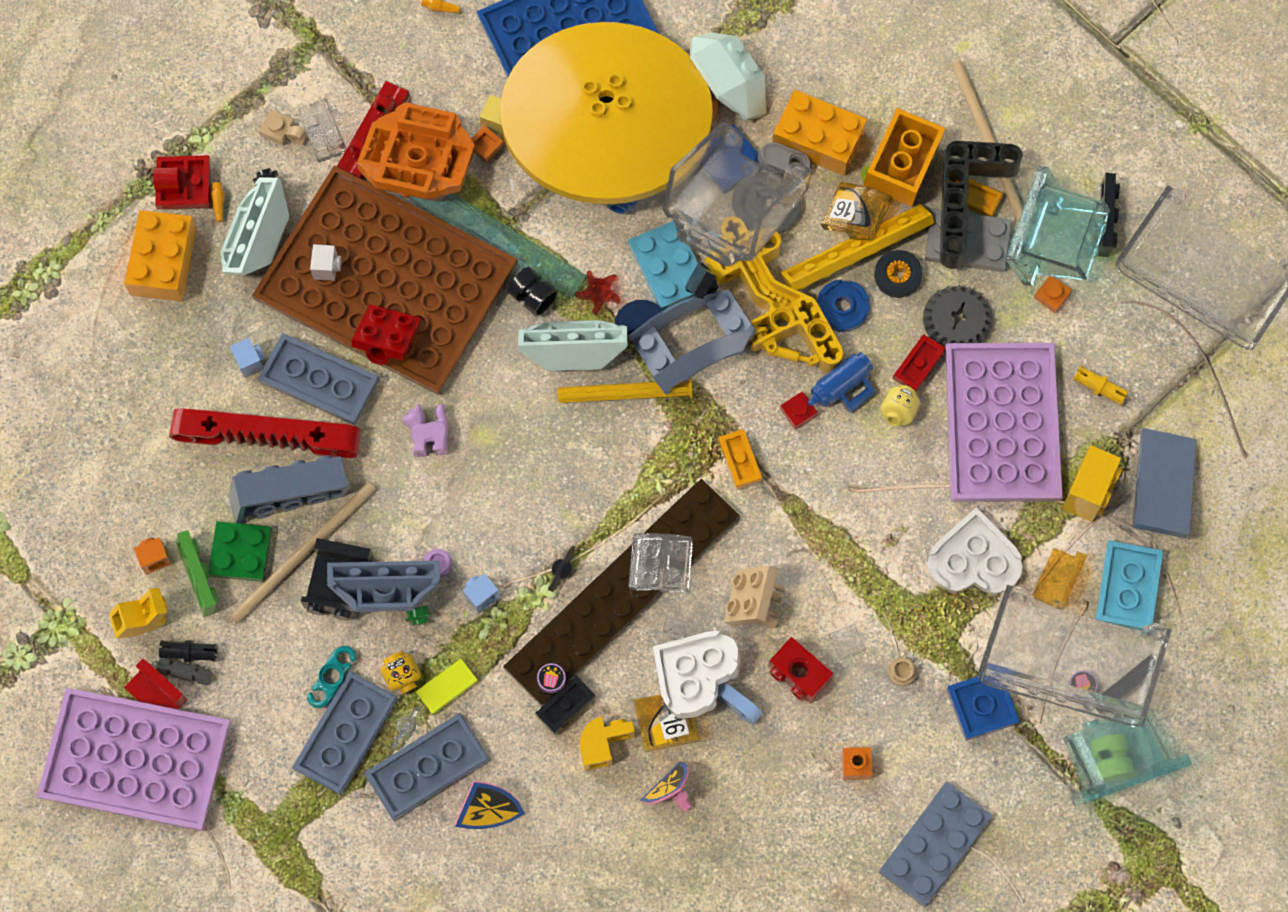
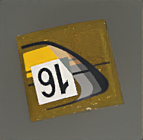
[820,182,893,241]
[634,694,700,753]

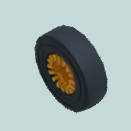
[874,250,923,298]

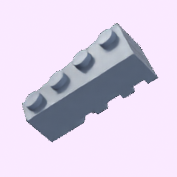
[228,455,349,524]

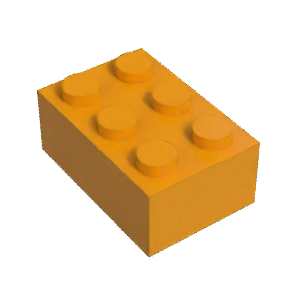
[773,89,867,176]
[863,108,946,207]
[124,210,197,302]

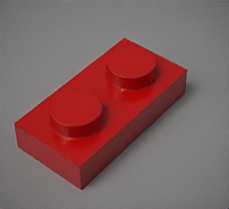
[893,334,946,392]

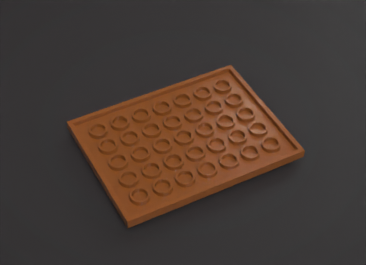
[252,166,518,395]

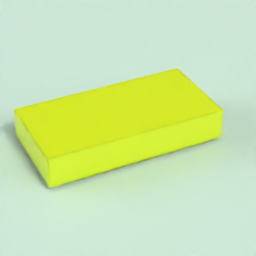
[416,659,478,715]

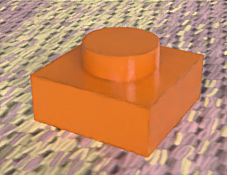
[471,125,504,163]
[1034,274,1072,313]

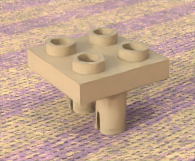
[724,566,785,629]

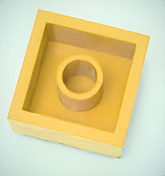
[1062,445,1122,522]

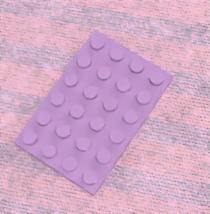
[945,343,1062,502]
[36,688,231,832]

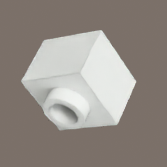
[310,244,341,281]

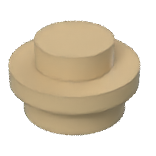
[888,658,916,686]

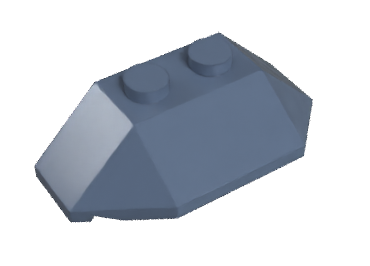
[327,561,440,612]

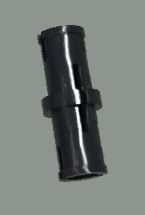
[159,640,218,662]

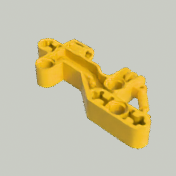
[704,218,843,373]

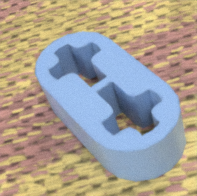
[717,682,763,725]

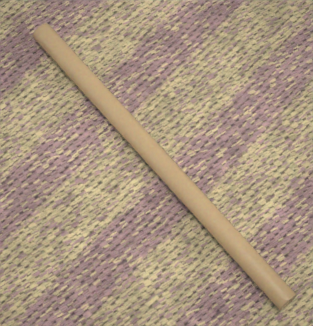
[952,61,1029,225]
[230,481,376,623]

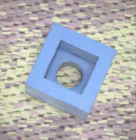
[230,338,265,378]
[463,573,500,614]

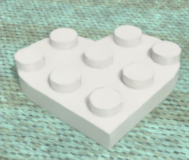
[926,507,1023,596]
[653,631,741,719]

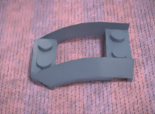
[628,290,756,395]

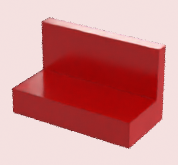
[124,658,187,710]

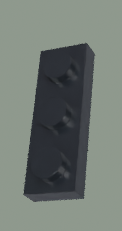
[1098,172,1120,257]

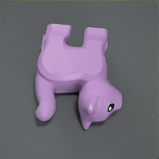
[403,404,449,457]

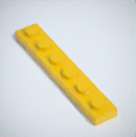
[780,204,934,290]

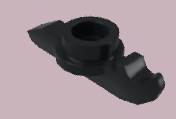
[547,546,575,592]

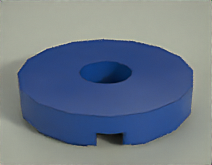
[817,280,870,332]

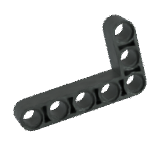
[939,141,1023,269]

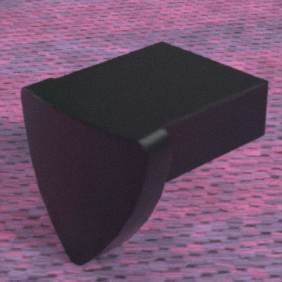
[685,262,718,299]

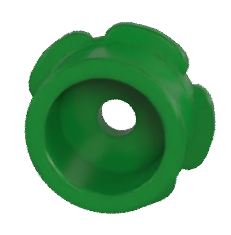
[405,605,432,626]

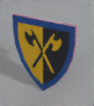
[640,761,692,812]
[454,780,525,829]

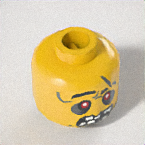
[380,650,422,694]

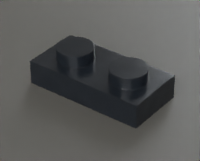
[535,675,596,735]

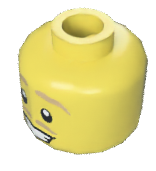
[880,385,920,426]

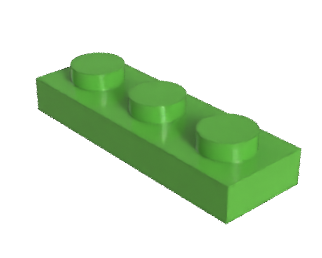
[176,530,218,617]

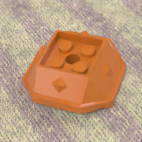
[357,102,474,202]

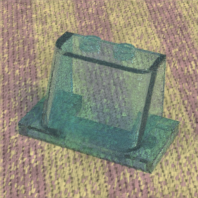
[1005,166,1110,286]
[1063,708,1192,807]

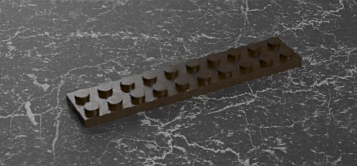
[503,478,740,707]

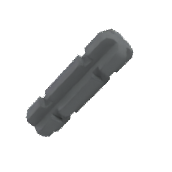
[156,658,212,685]

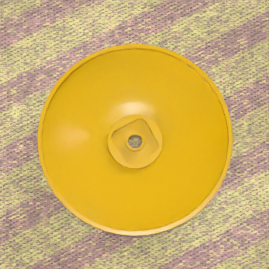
[500,22,712,204]

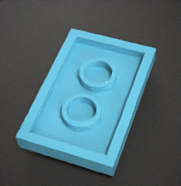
[628,220,698,310]
[1095,540,1163,633]

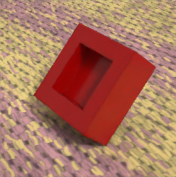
[780,391,818,430]

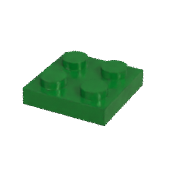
[208,521,272,582]

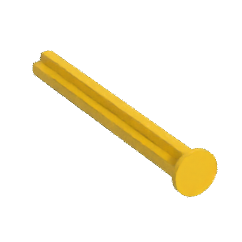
[557,378,692,403]

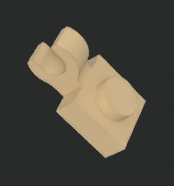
[258,110,308,146]

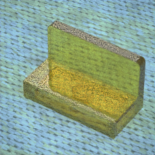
[1032,548,1088,611]

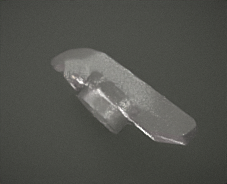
[390,705,427,751]

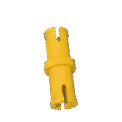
[1073,365,1129,406]

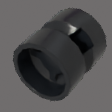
[507,266,558,317]

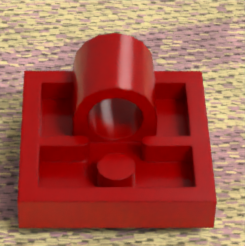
[153,155,211,210]
[351,304,421,365]

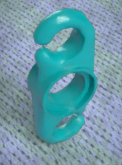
[307,646,357,708]

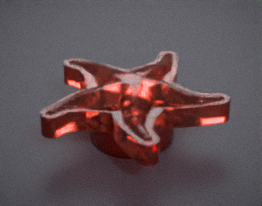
[575,270,621,315]

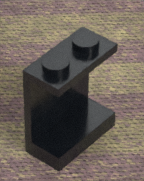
[301,538,373,621]

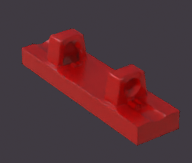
[337,81,410,179]

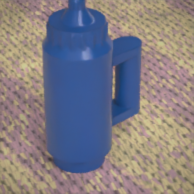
[808,352,876,413]

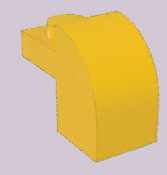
[108,587,167,639]
[580,716,635,771]

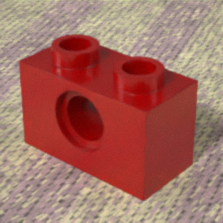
[768,637,834,704]

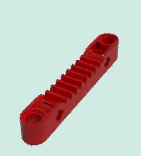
[169,408,361,459]

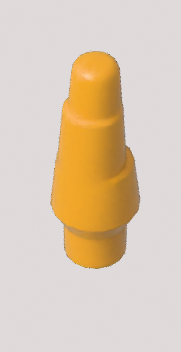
[421,0,461,13]
[210,182,225,222]

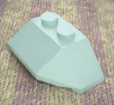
[690,32,766,121]
[220,178,289,275]
[518,320,627,372]

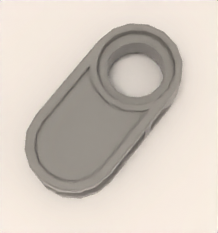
[758,142,810,179]

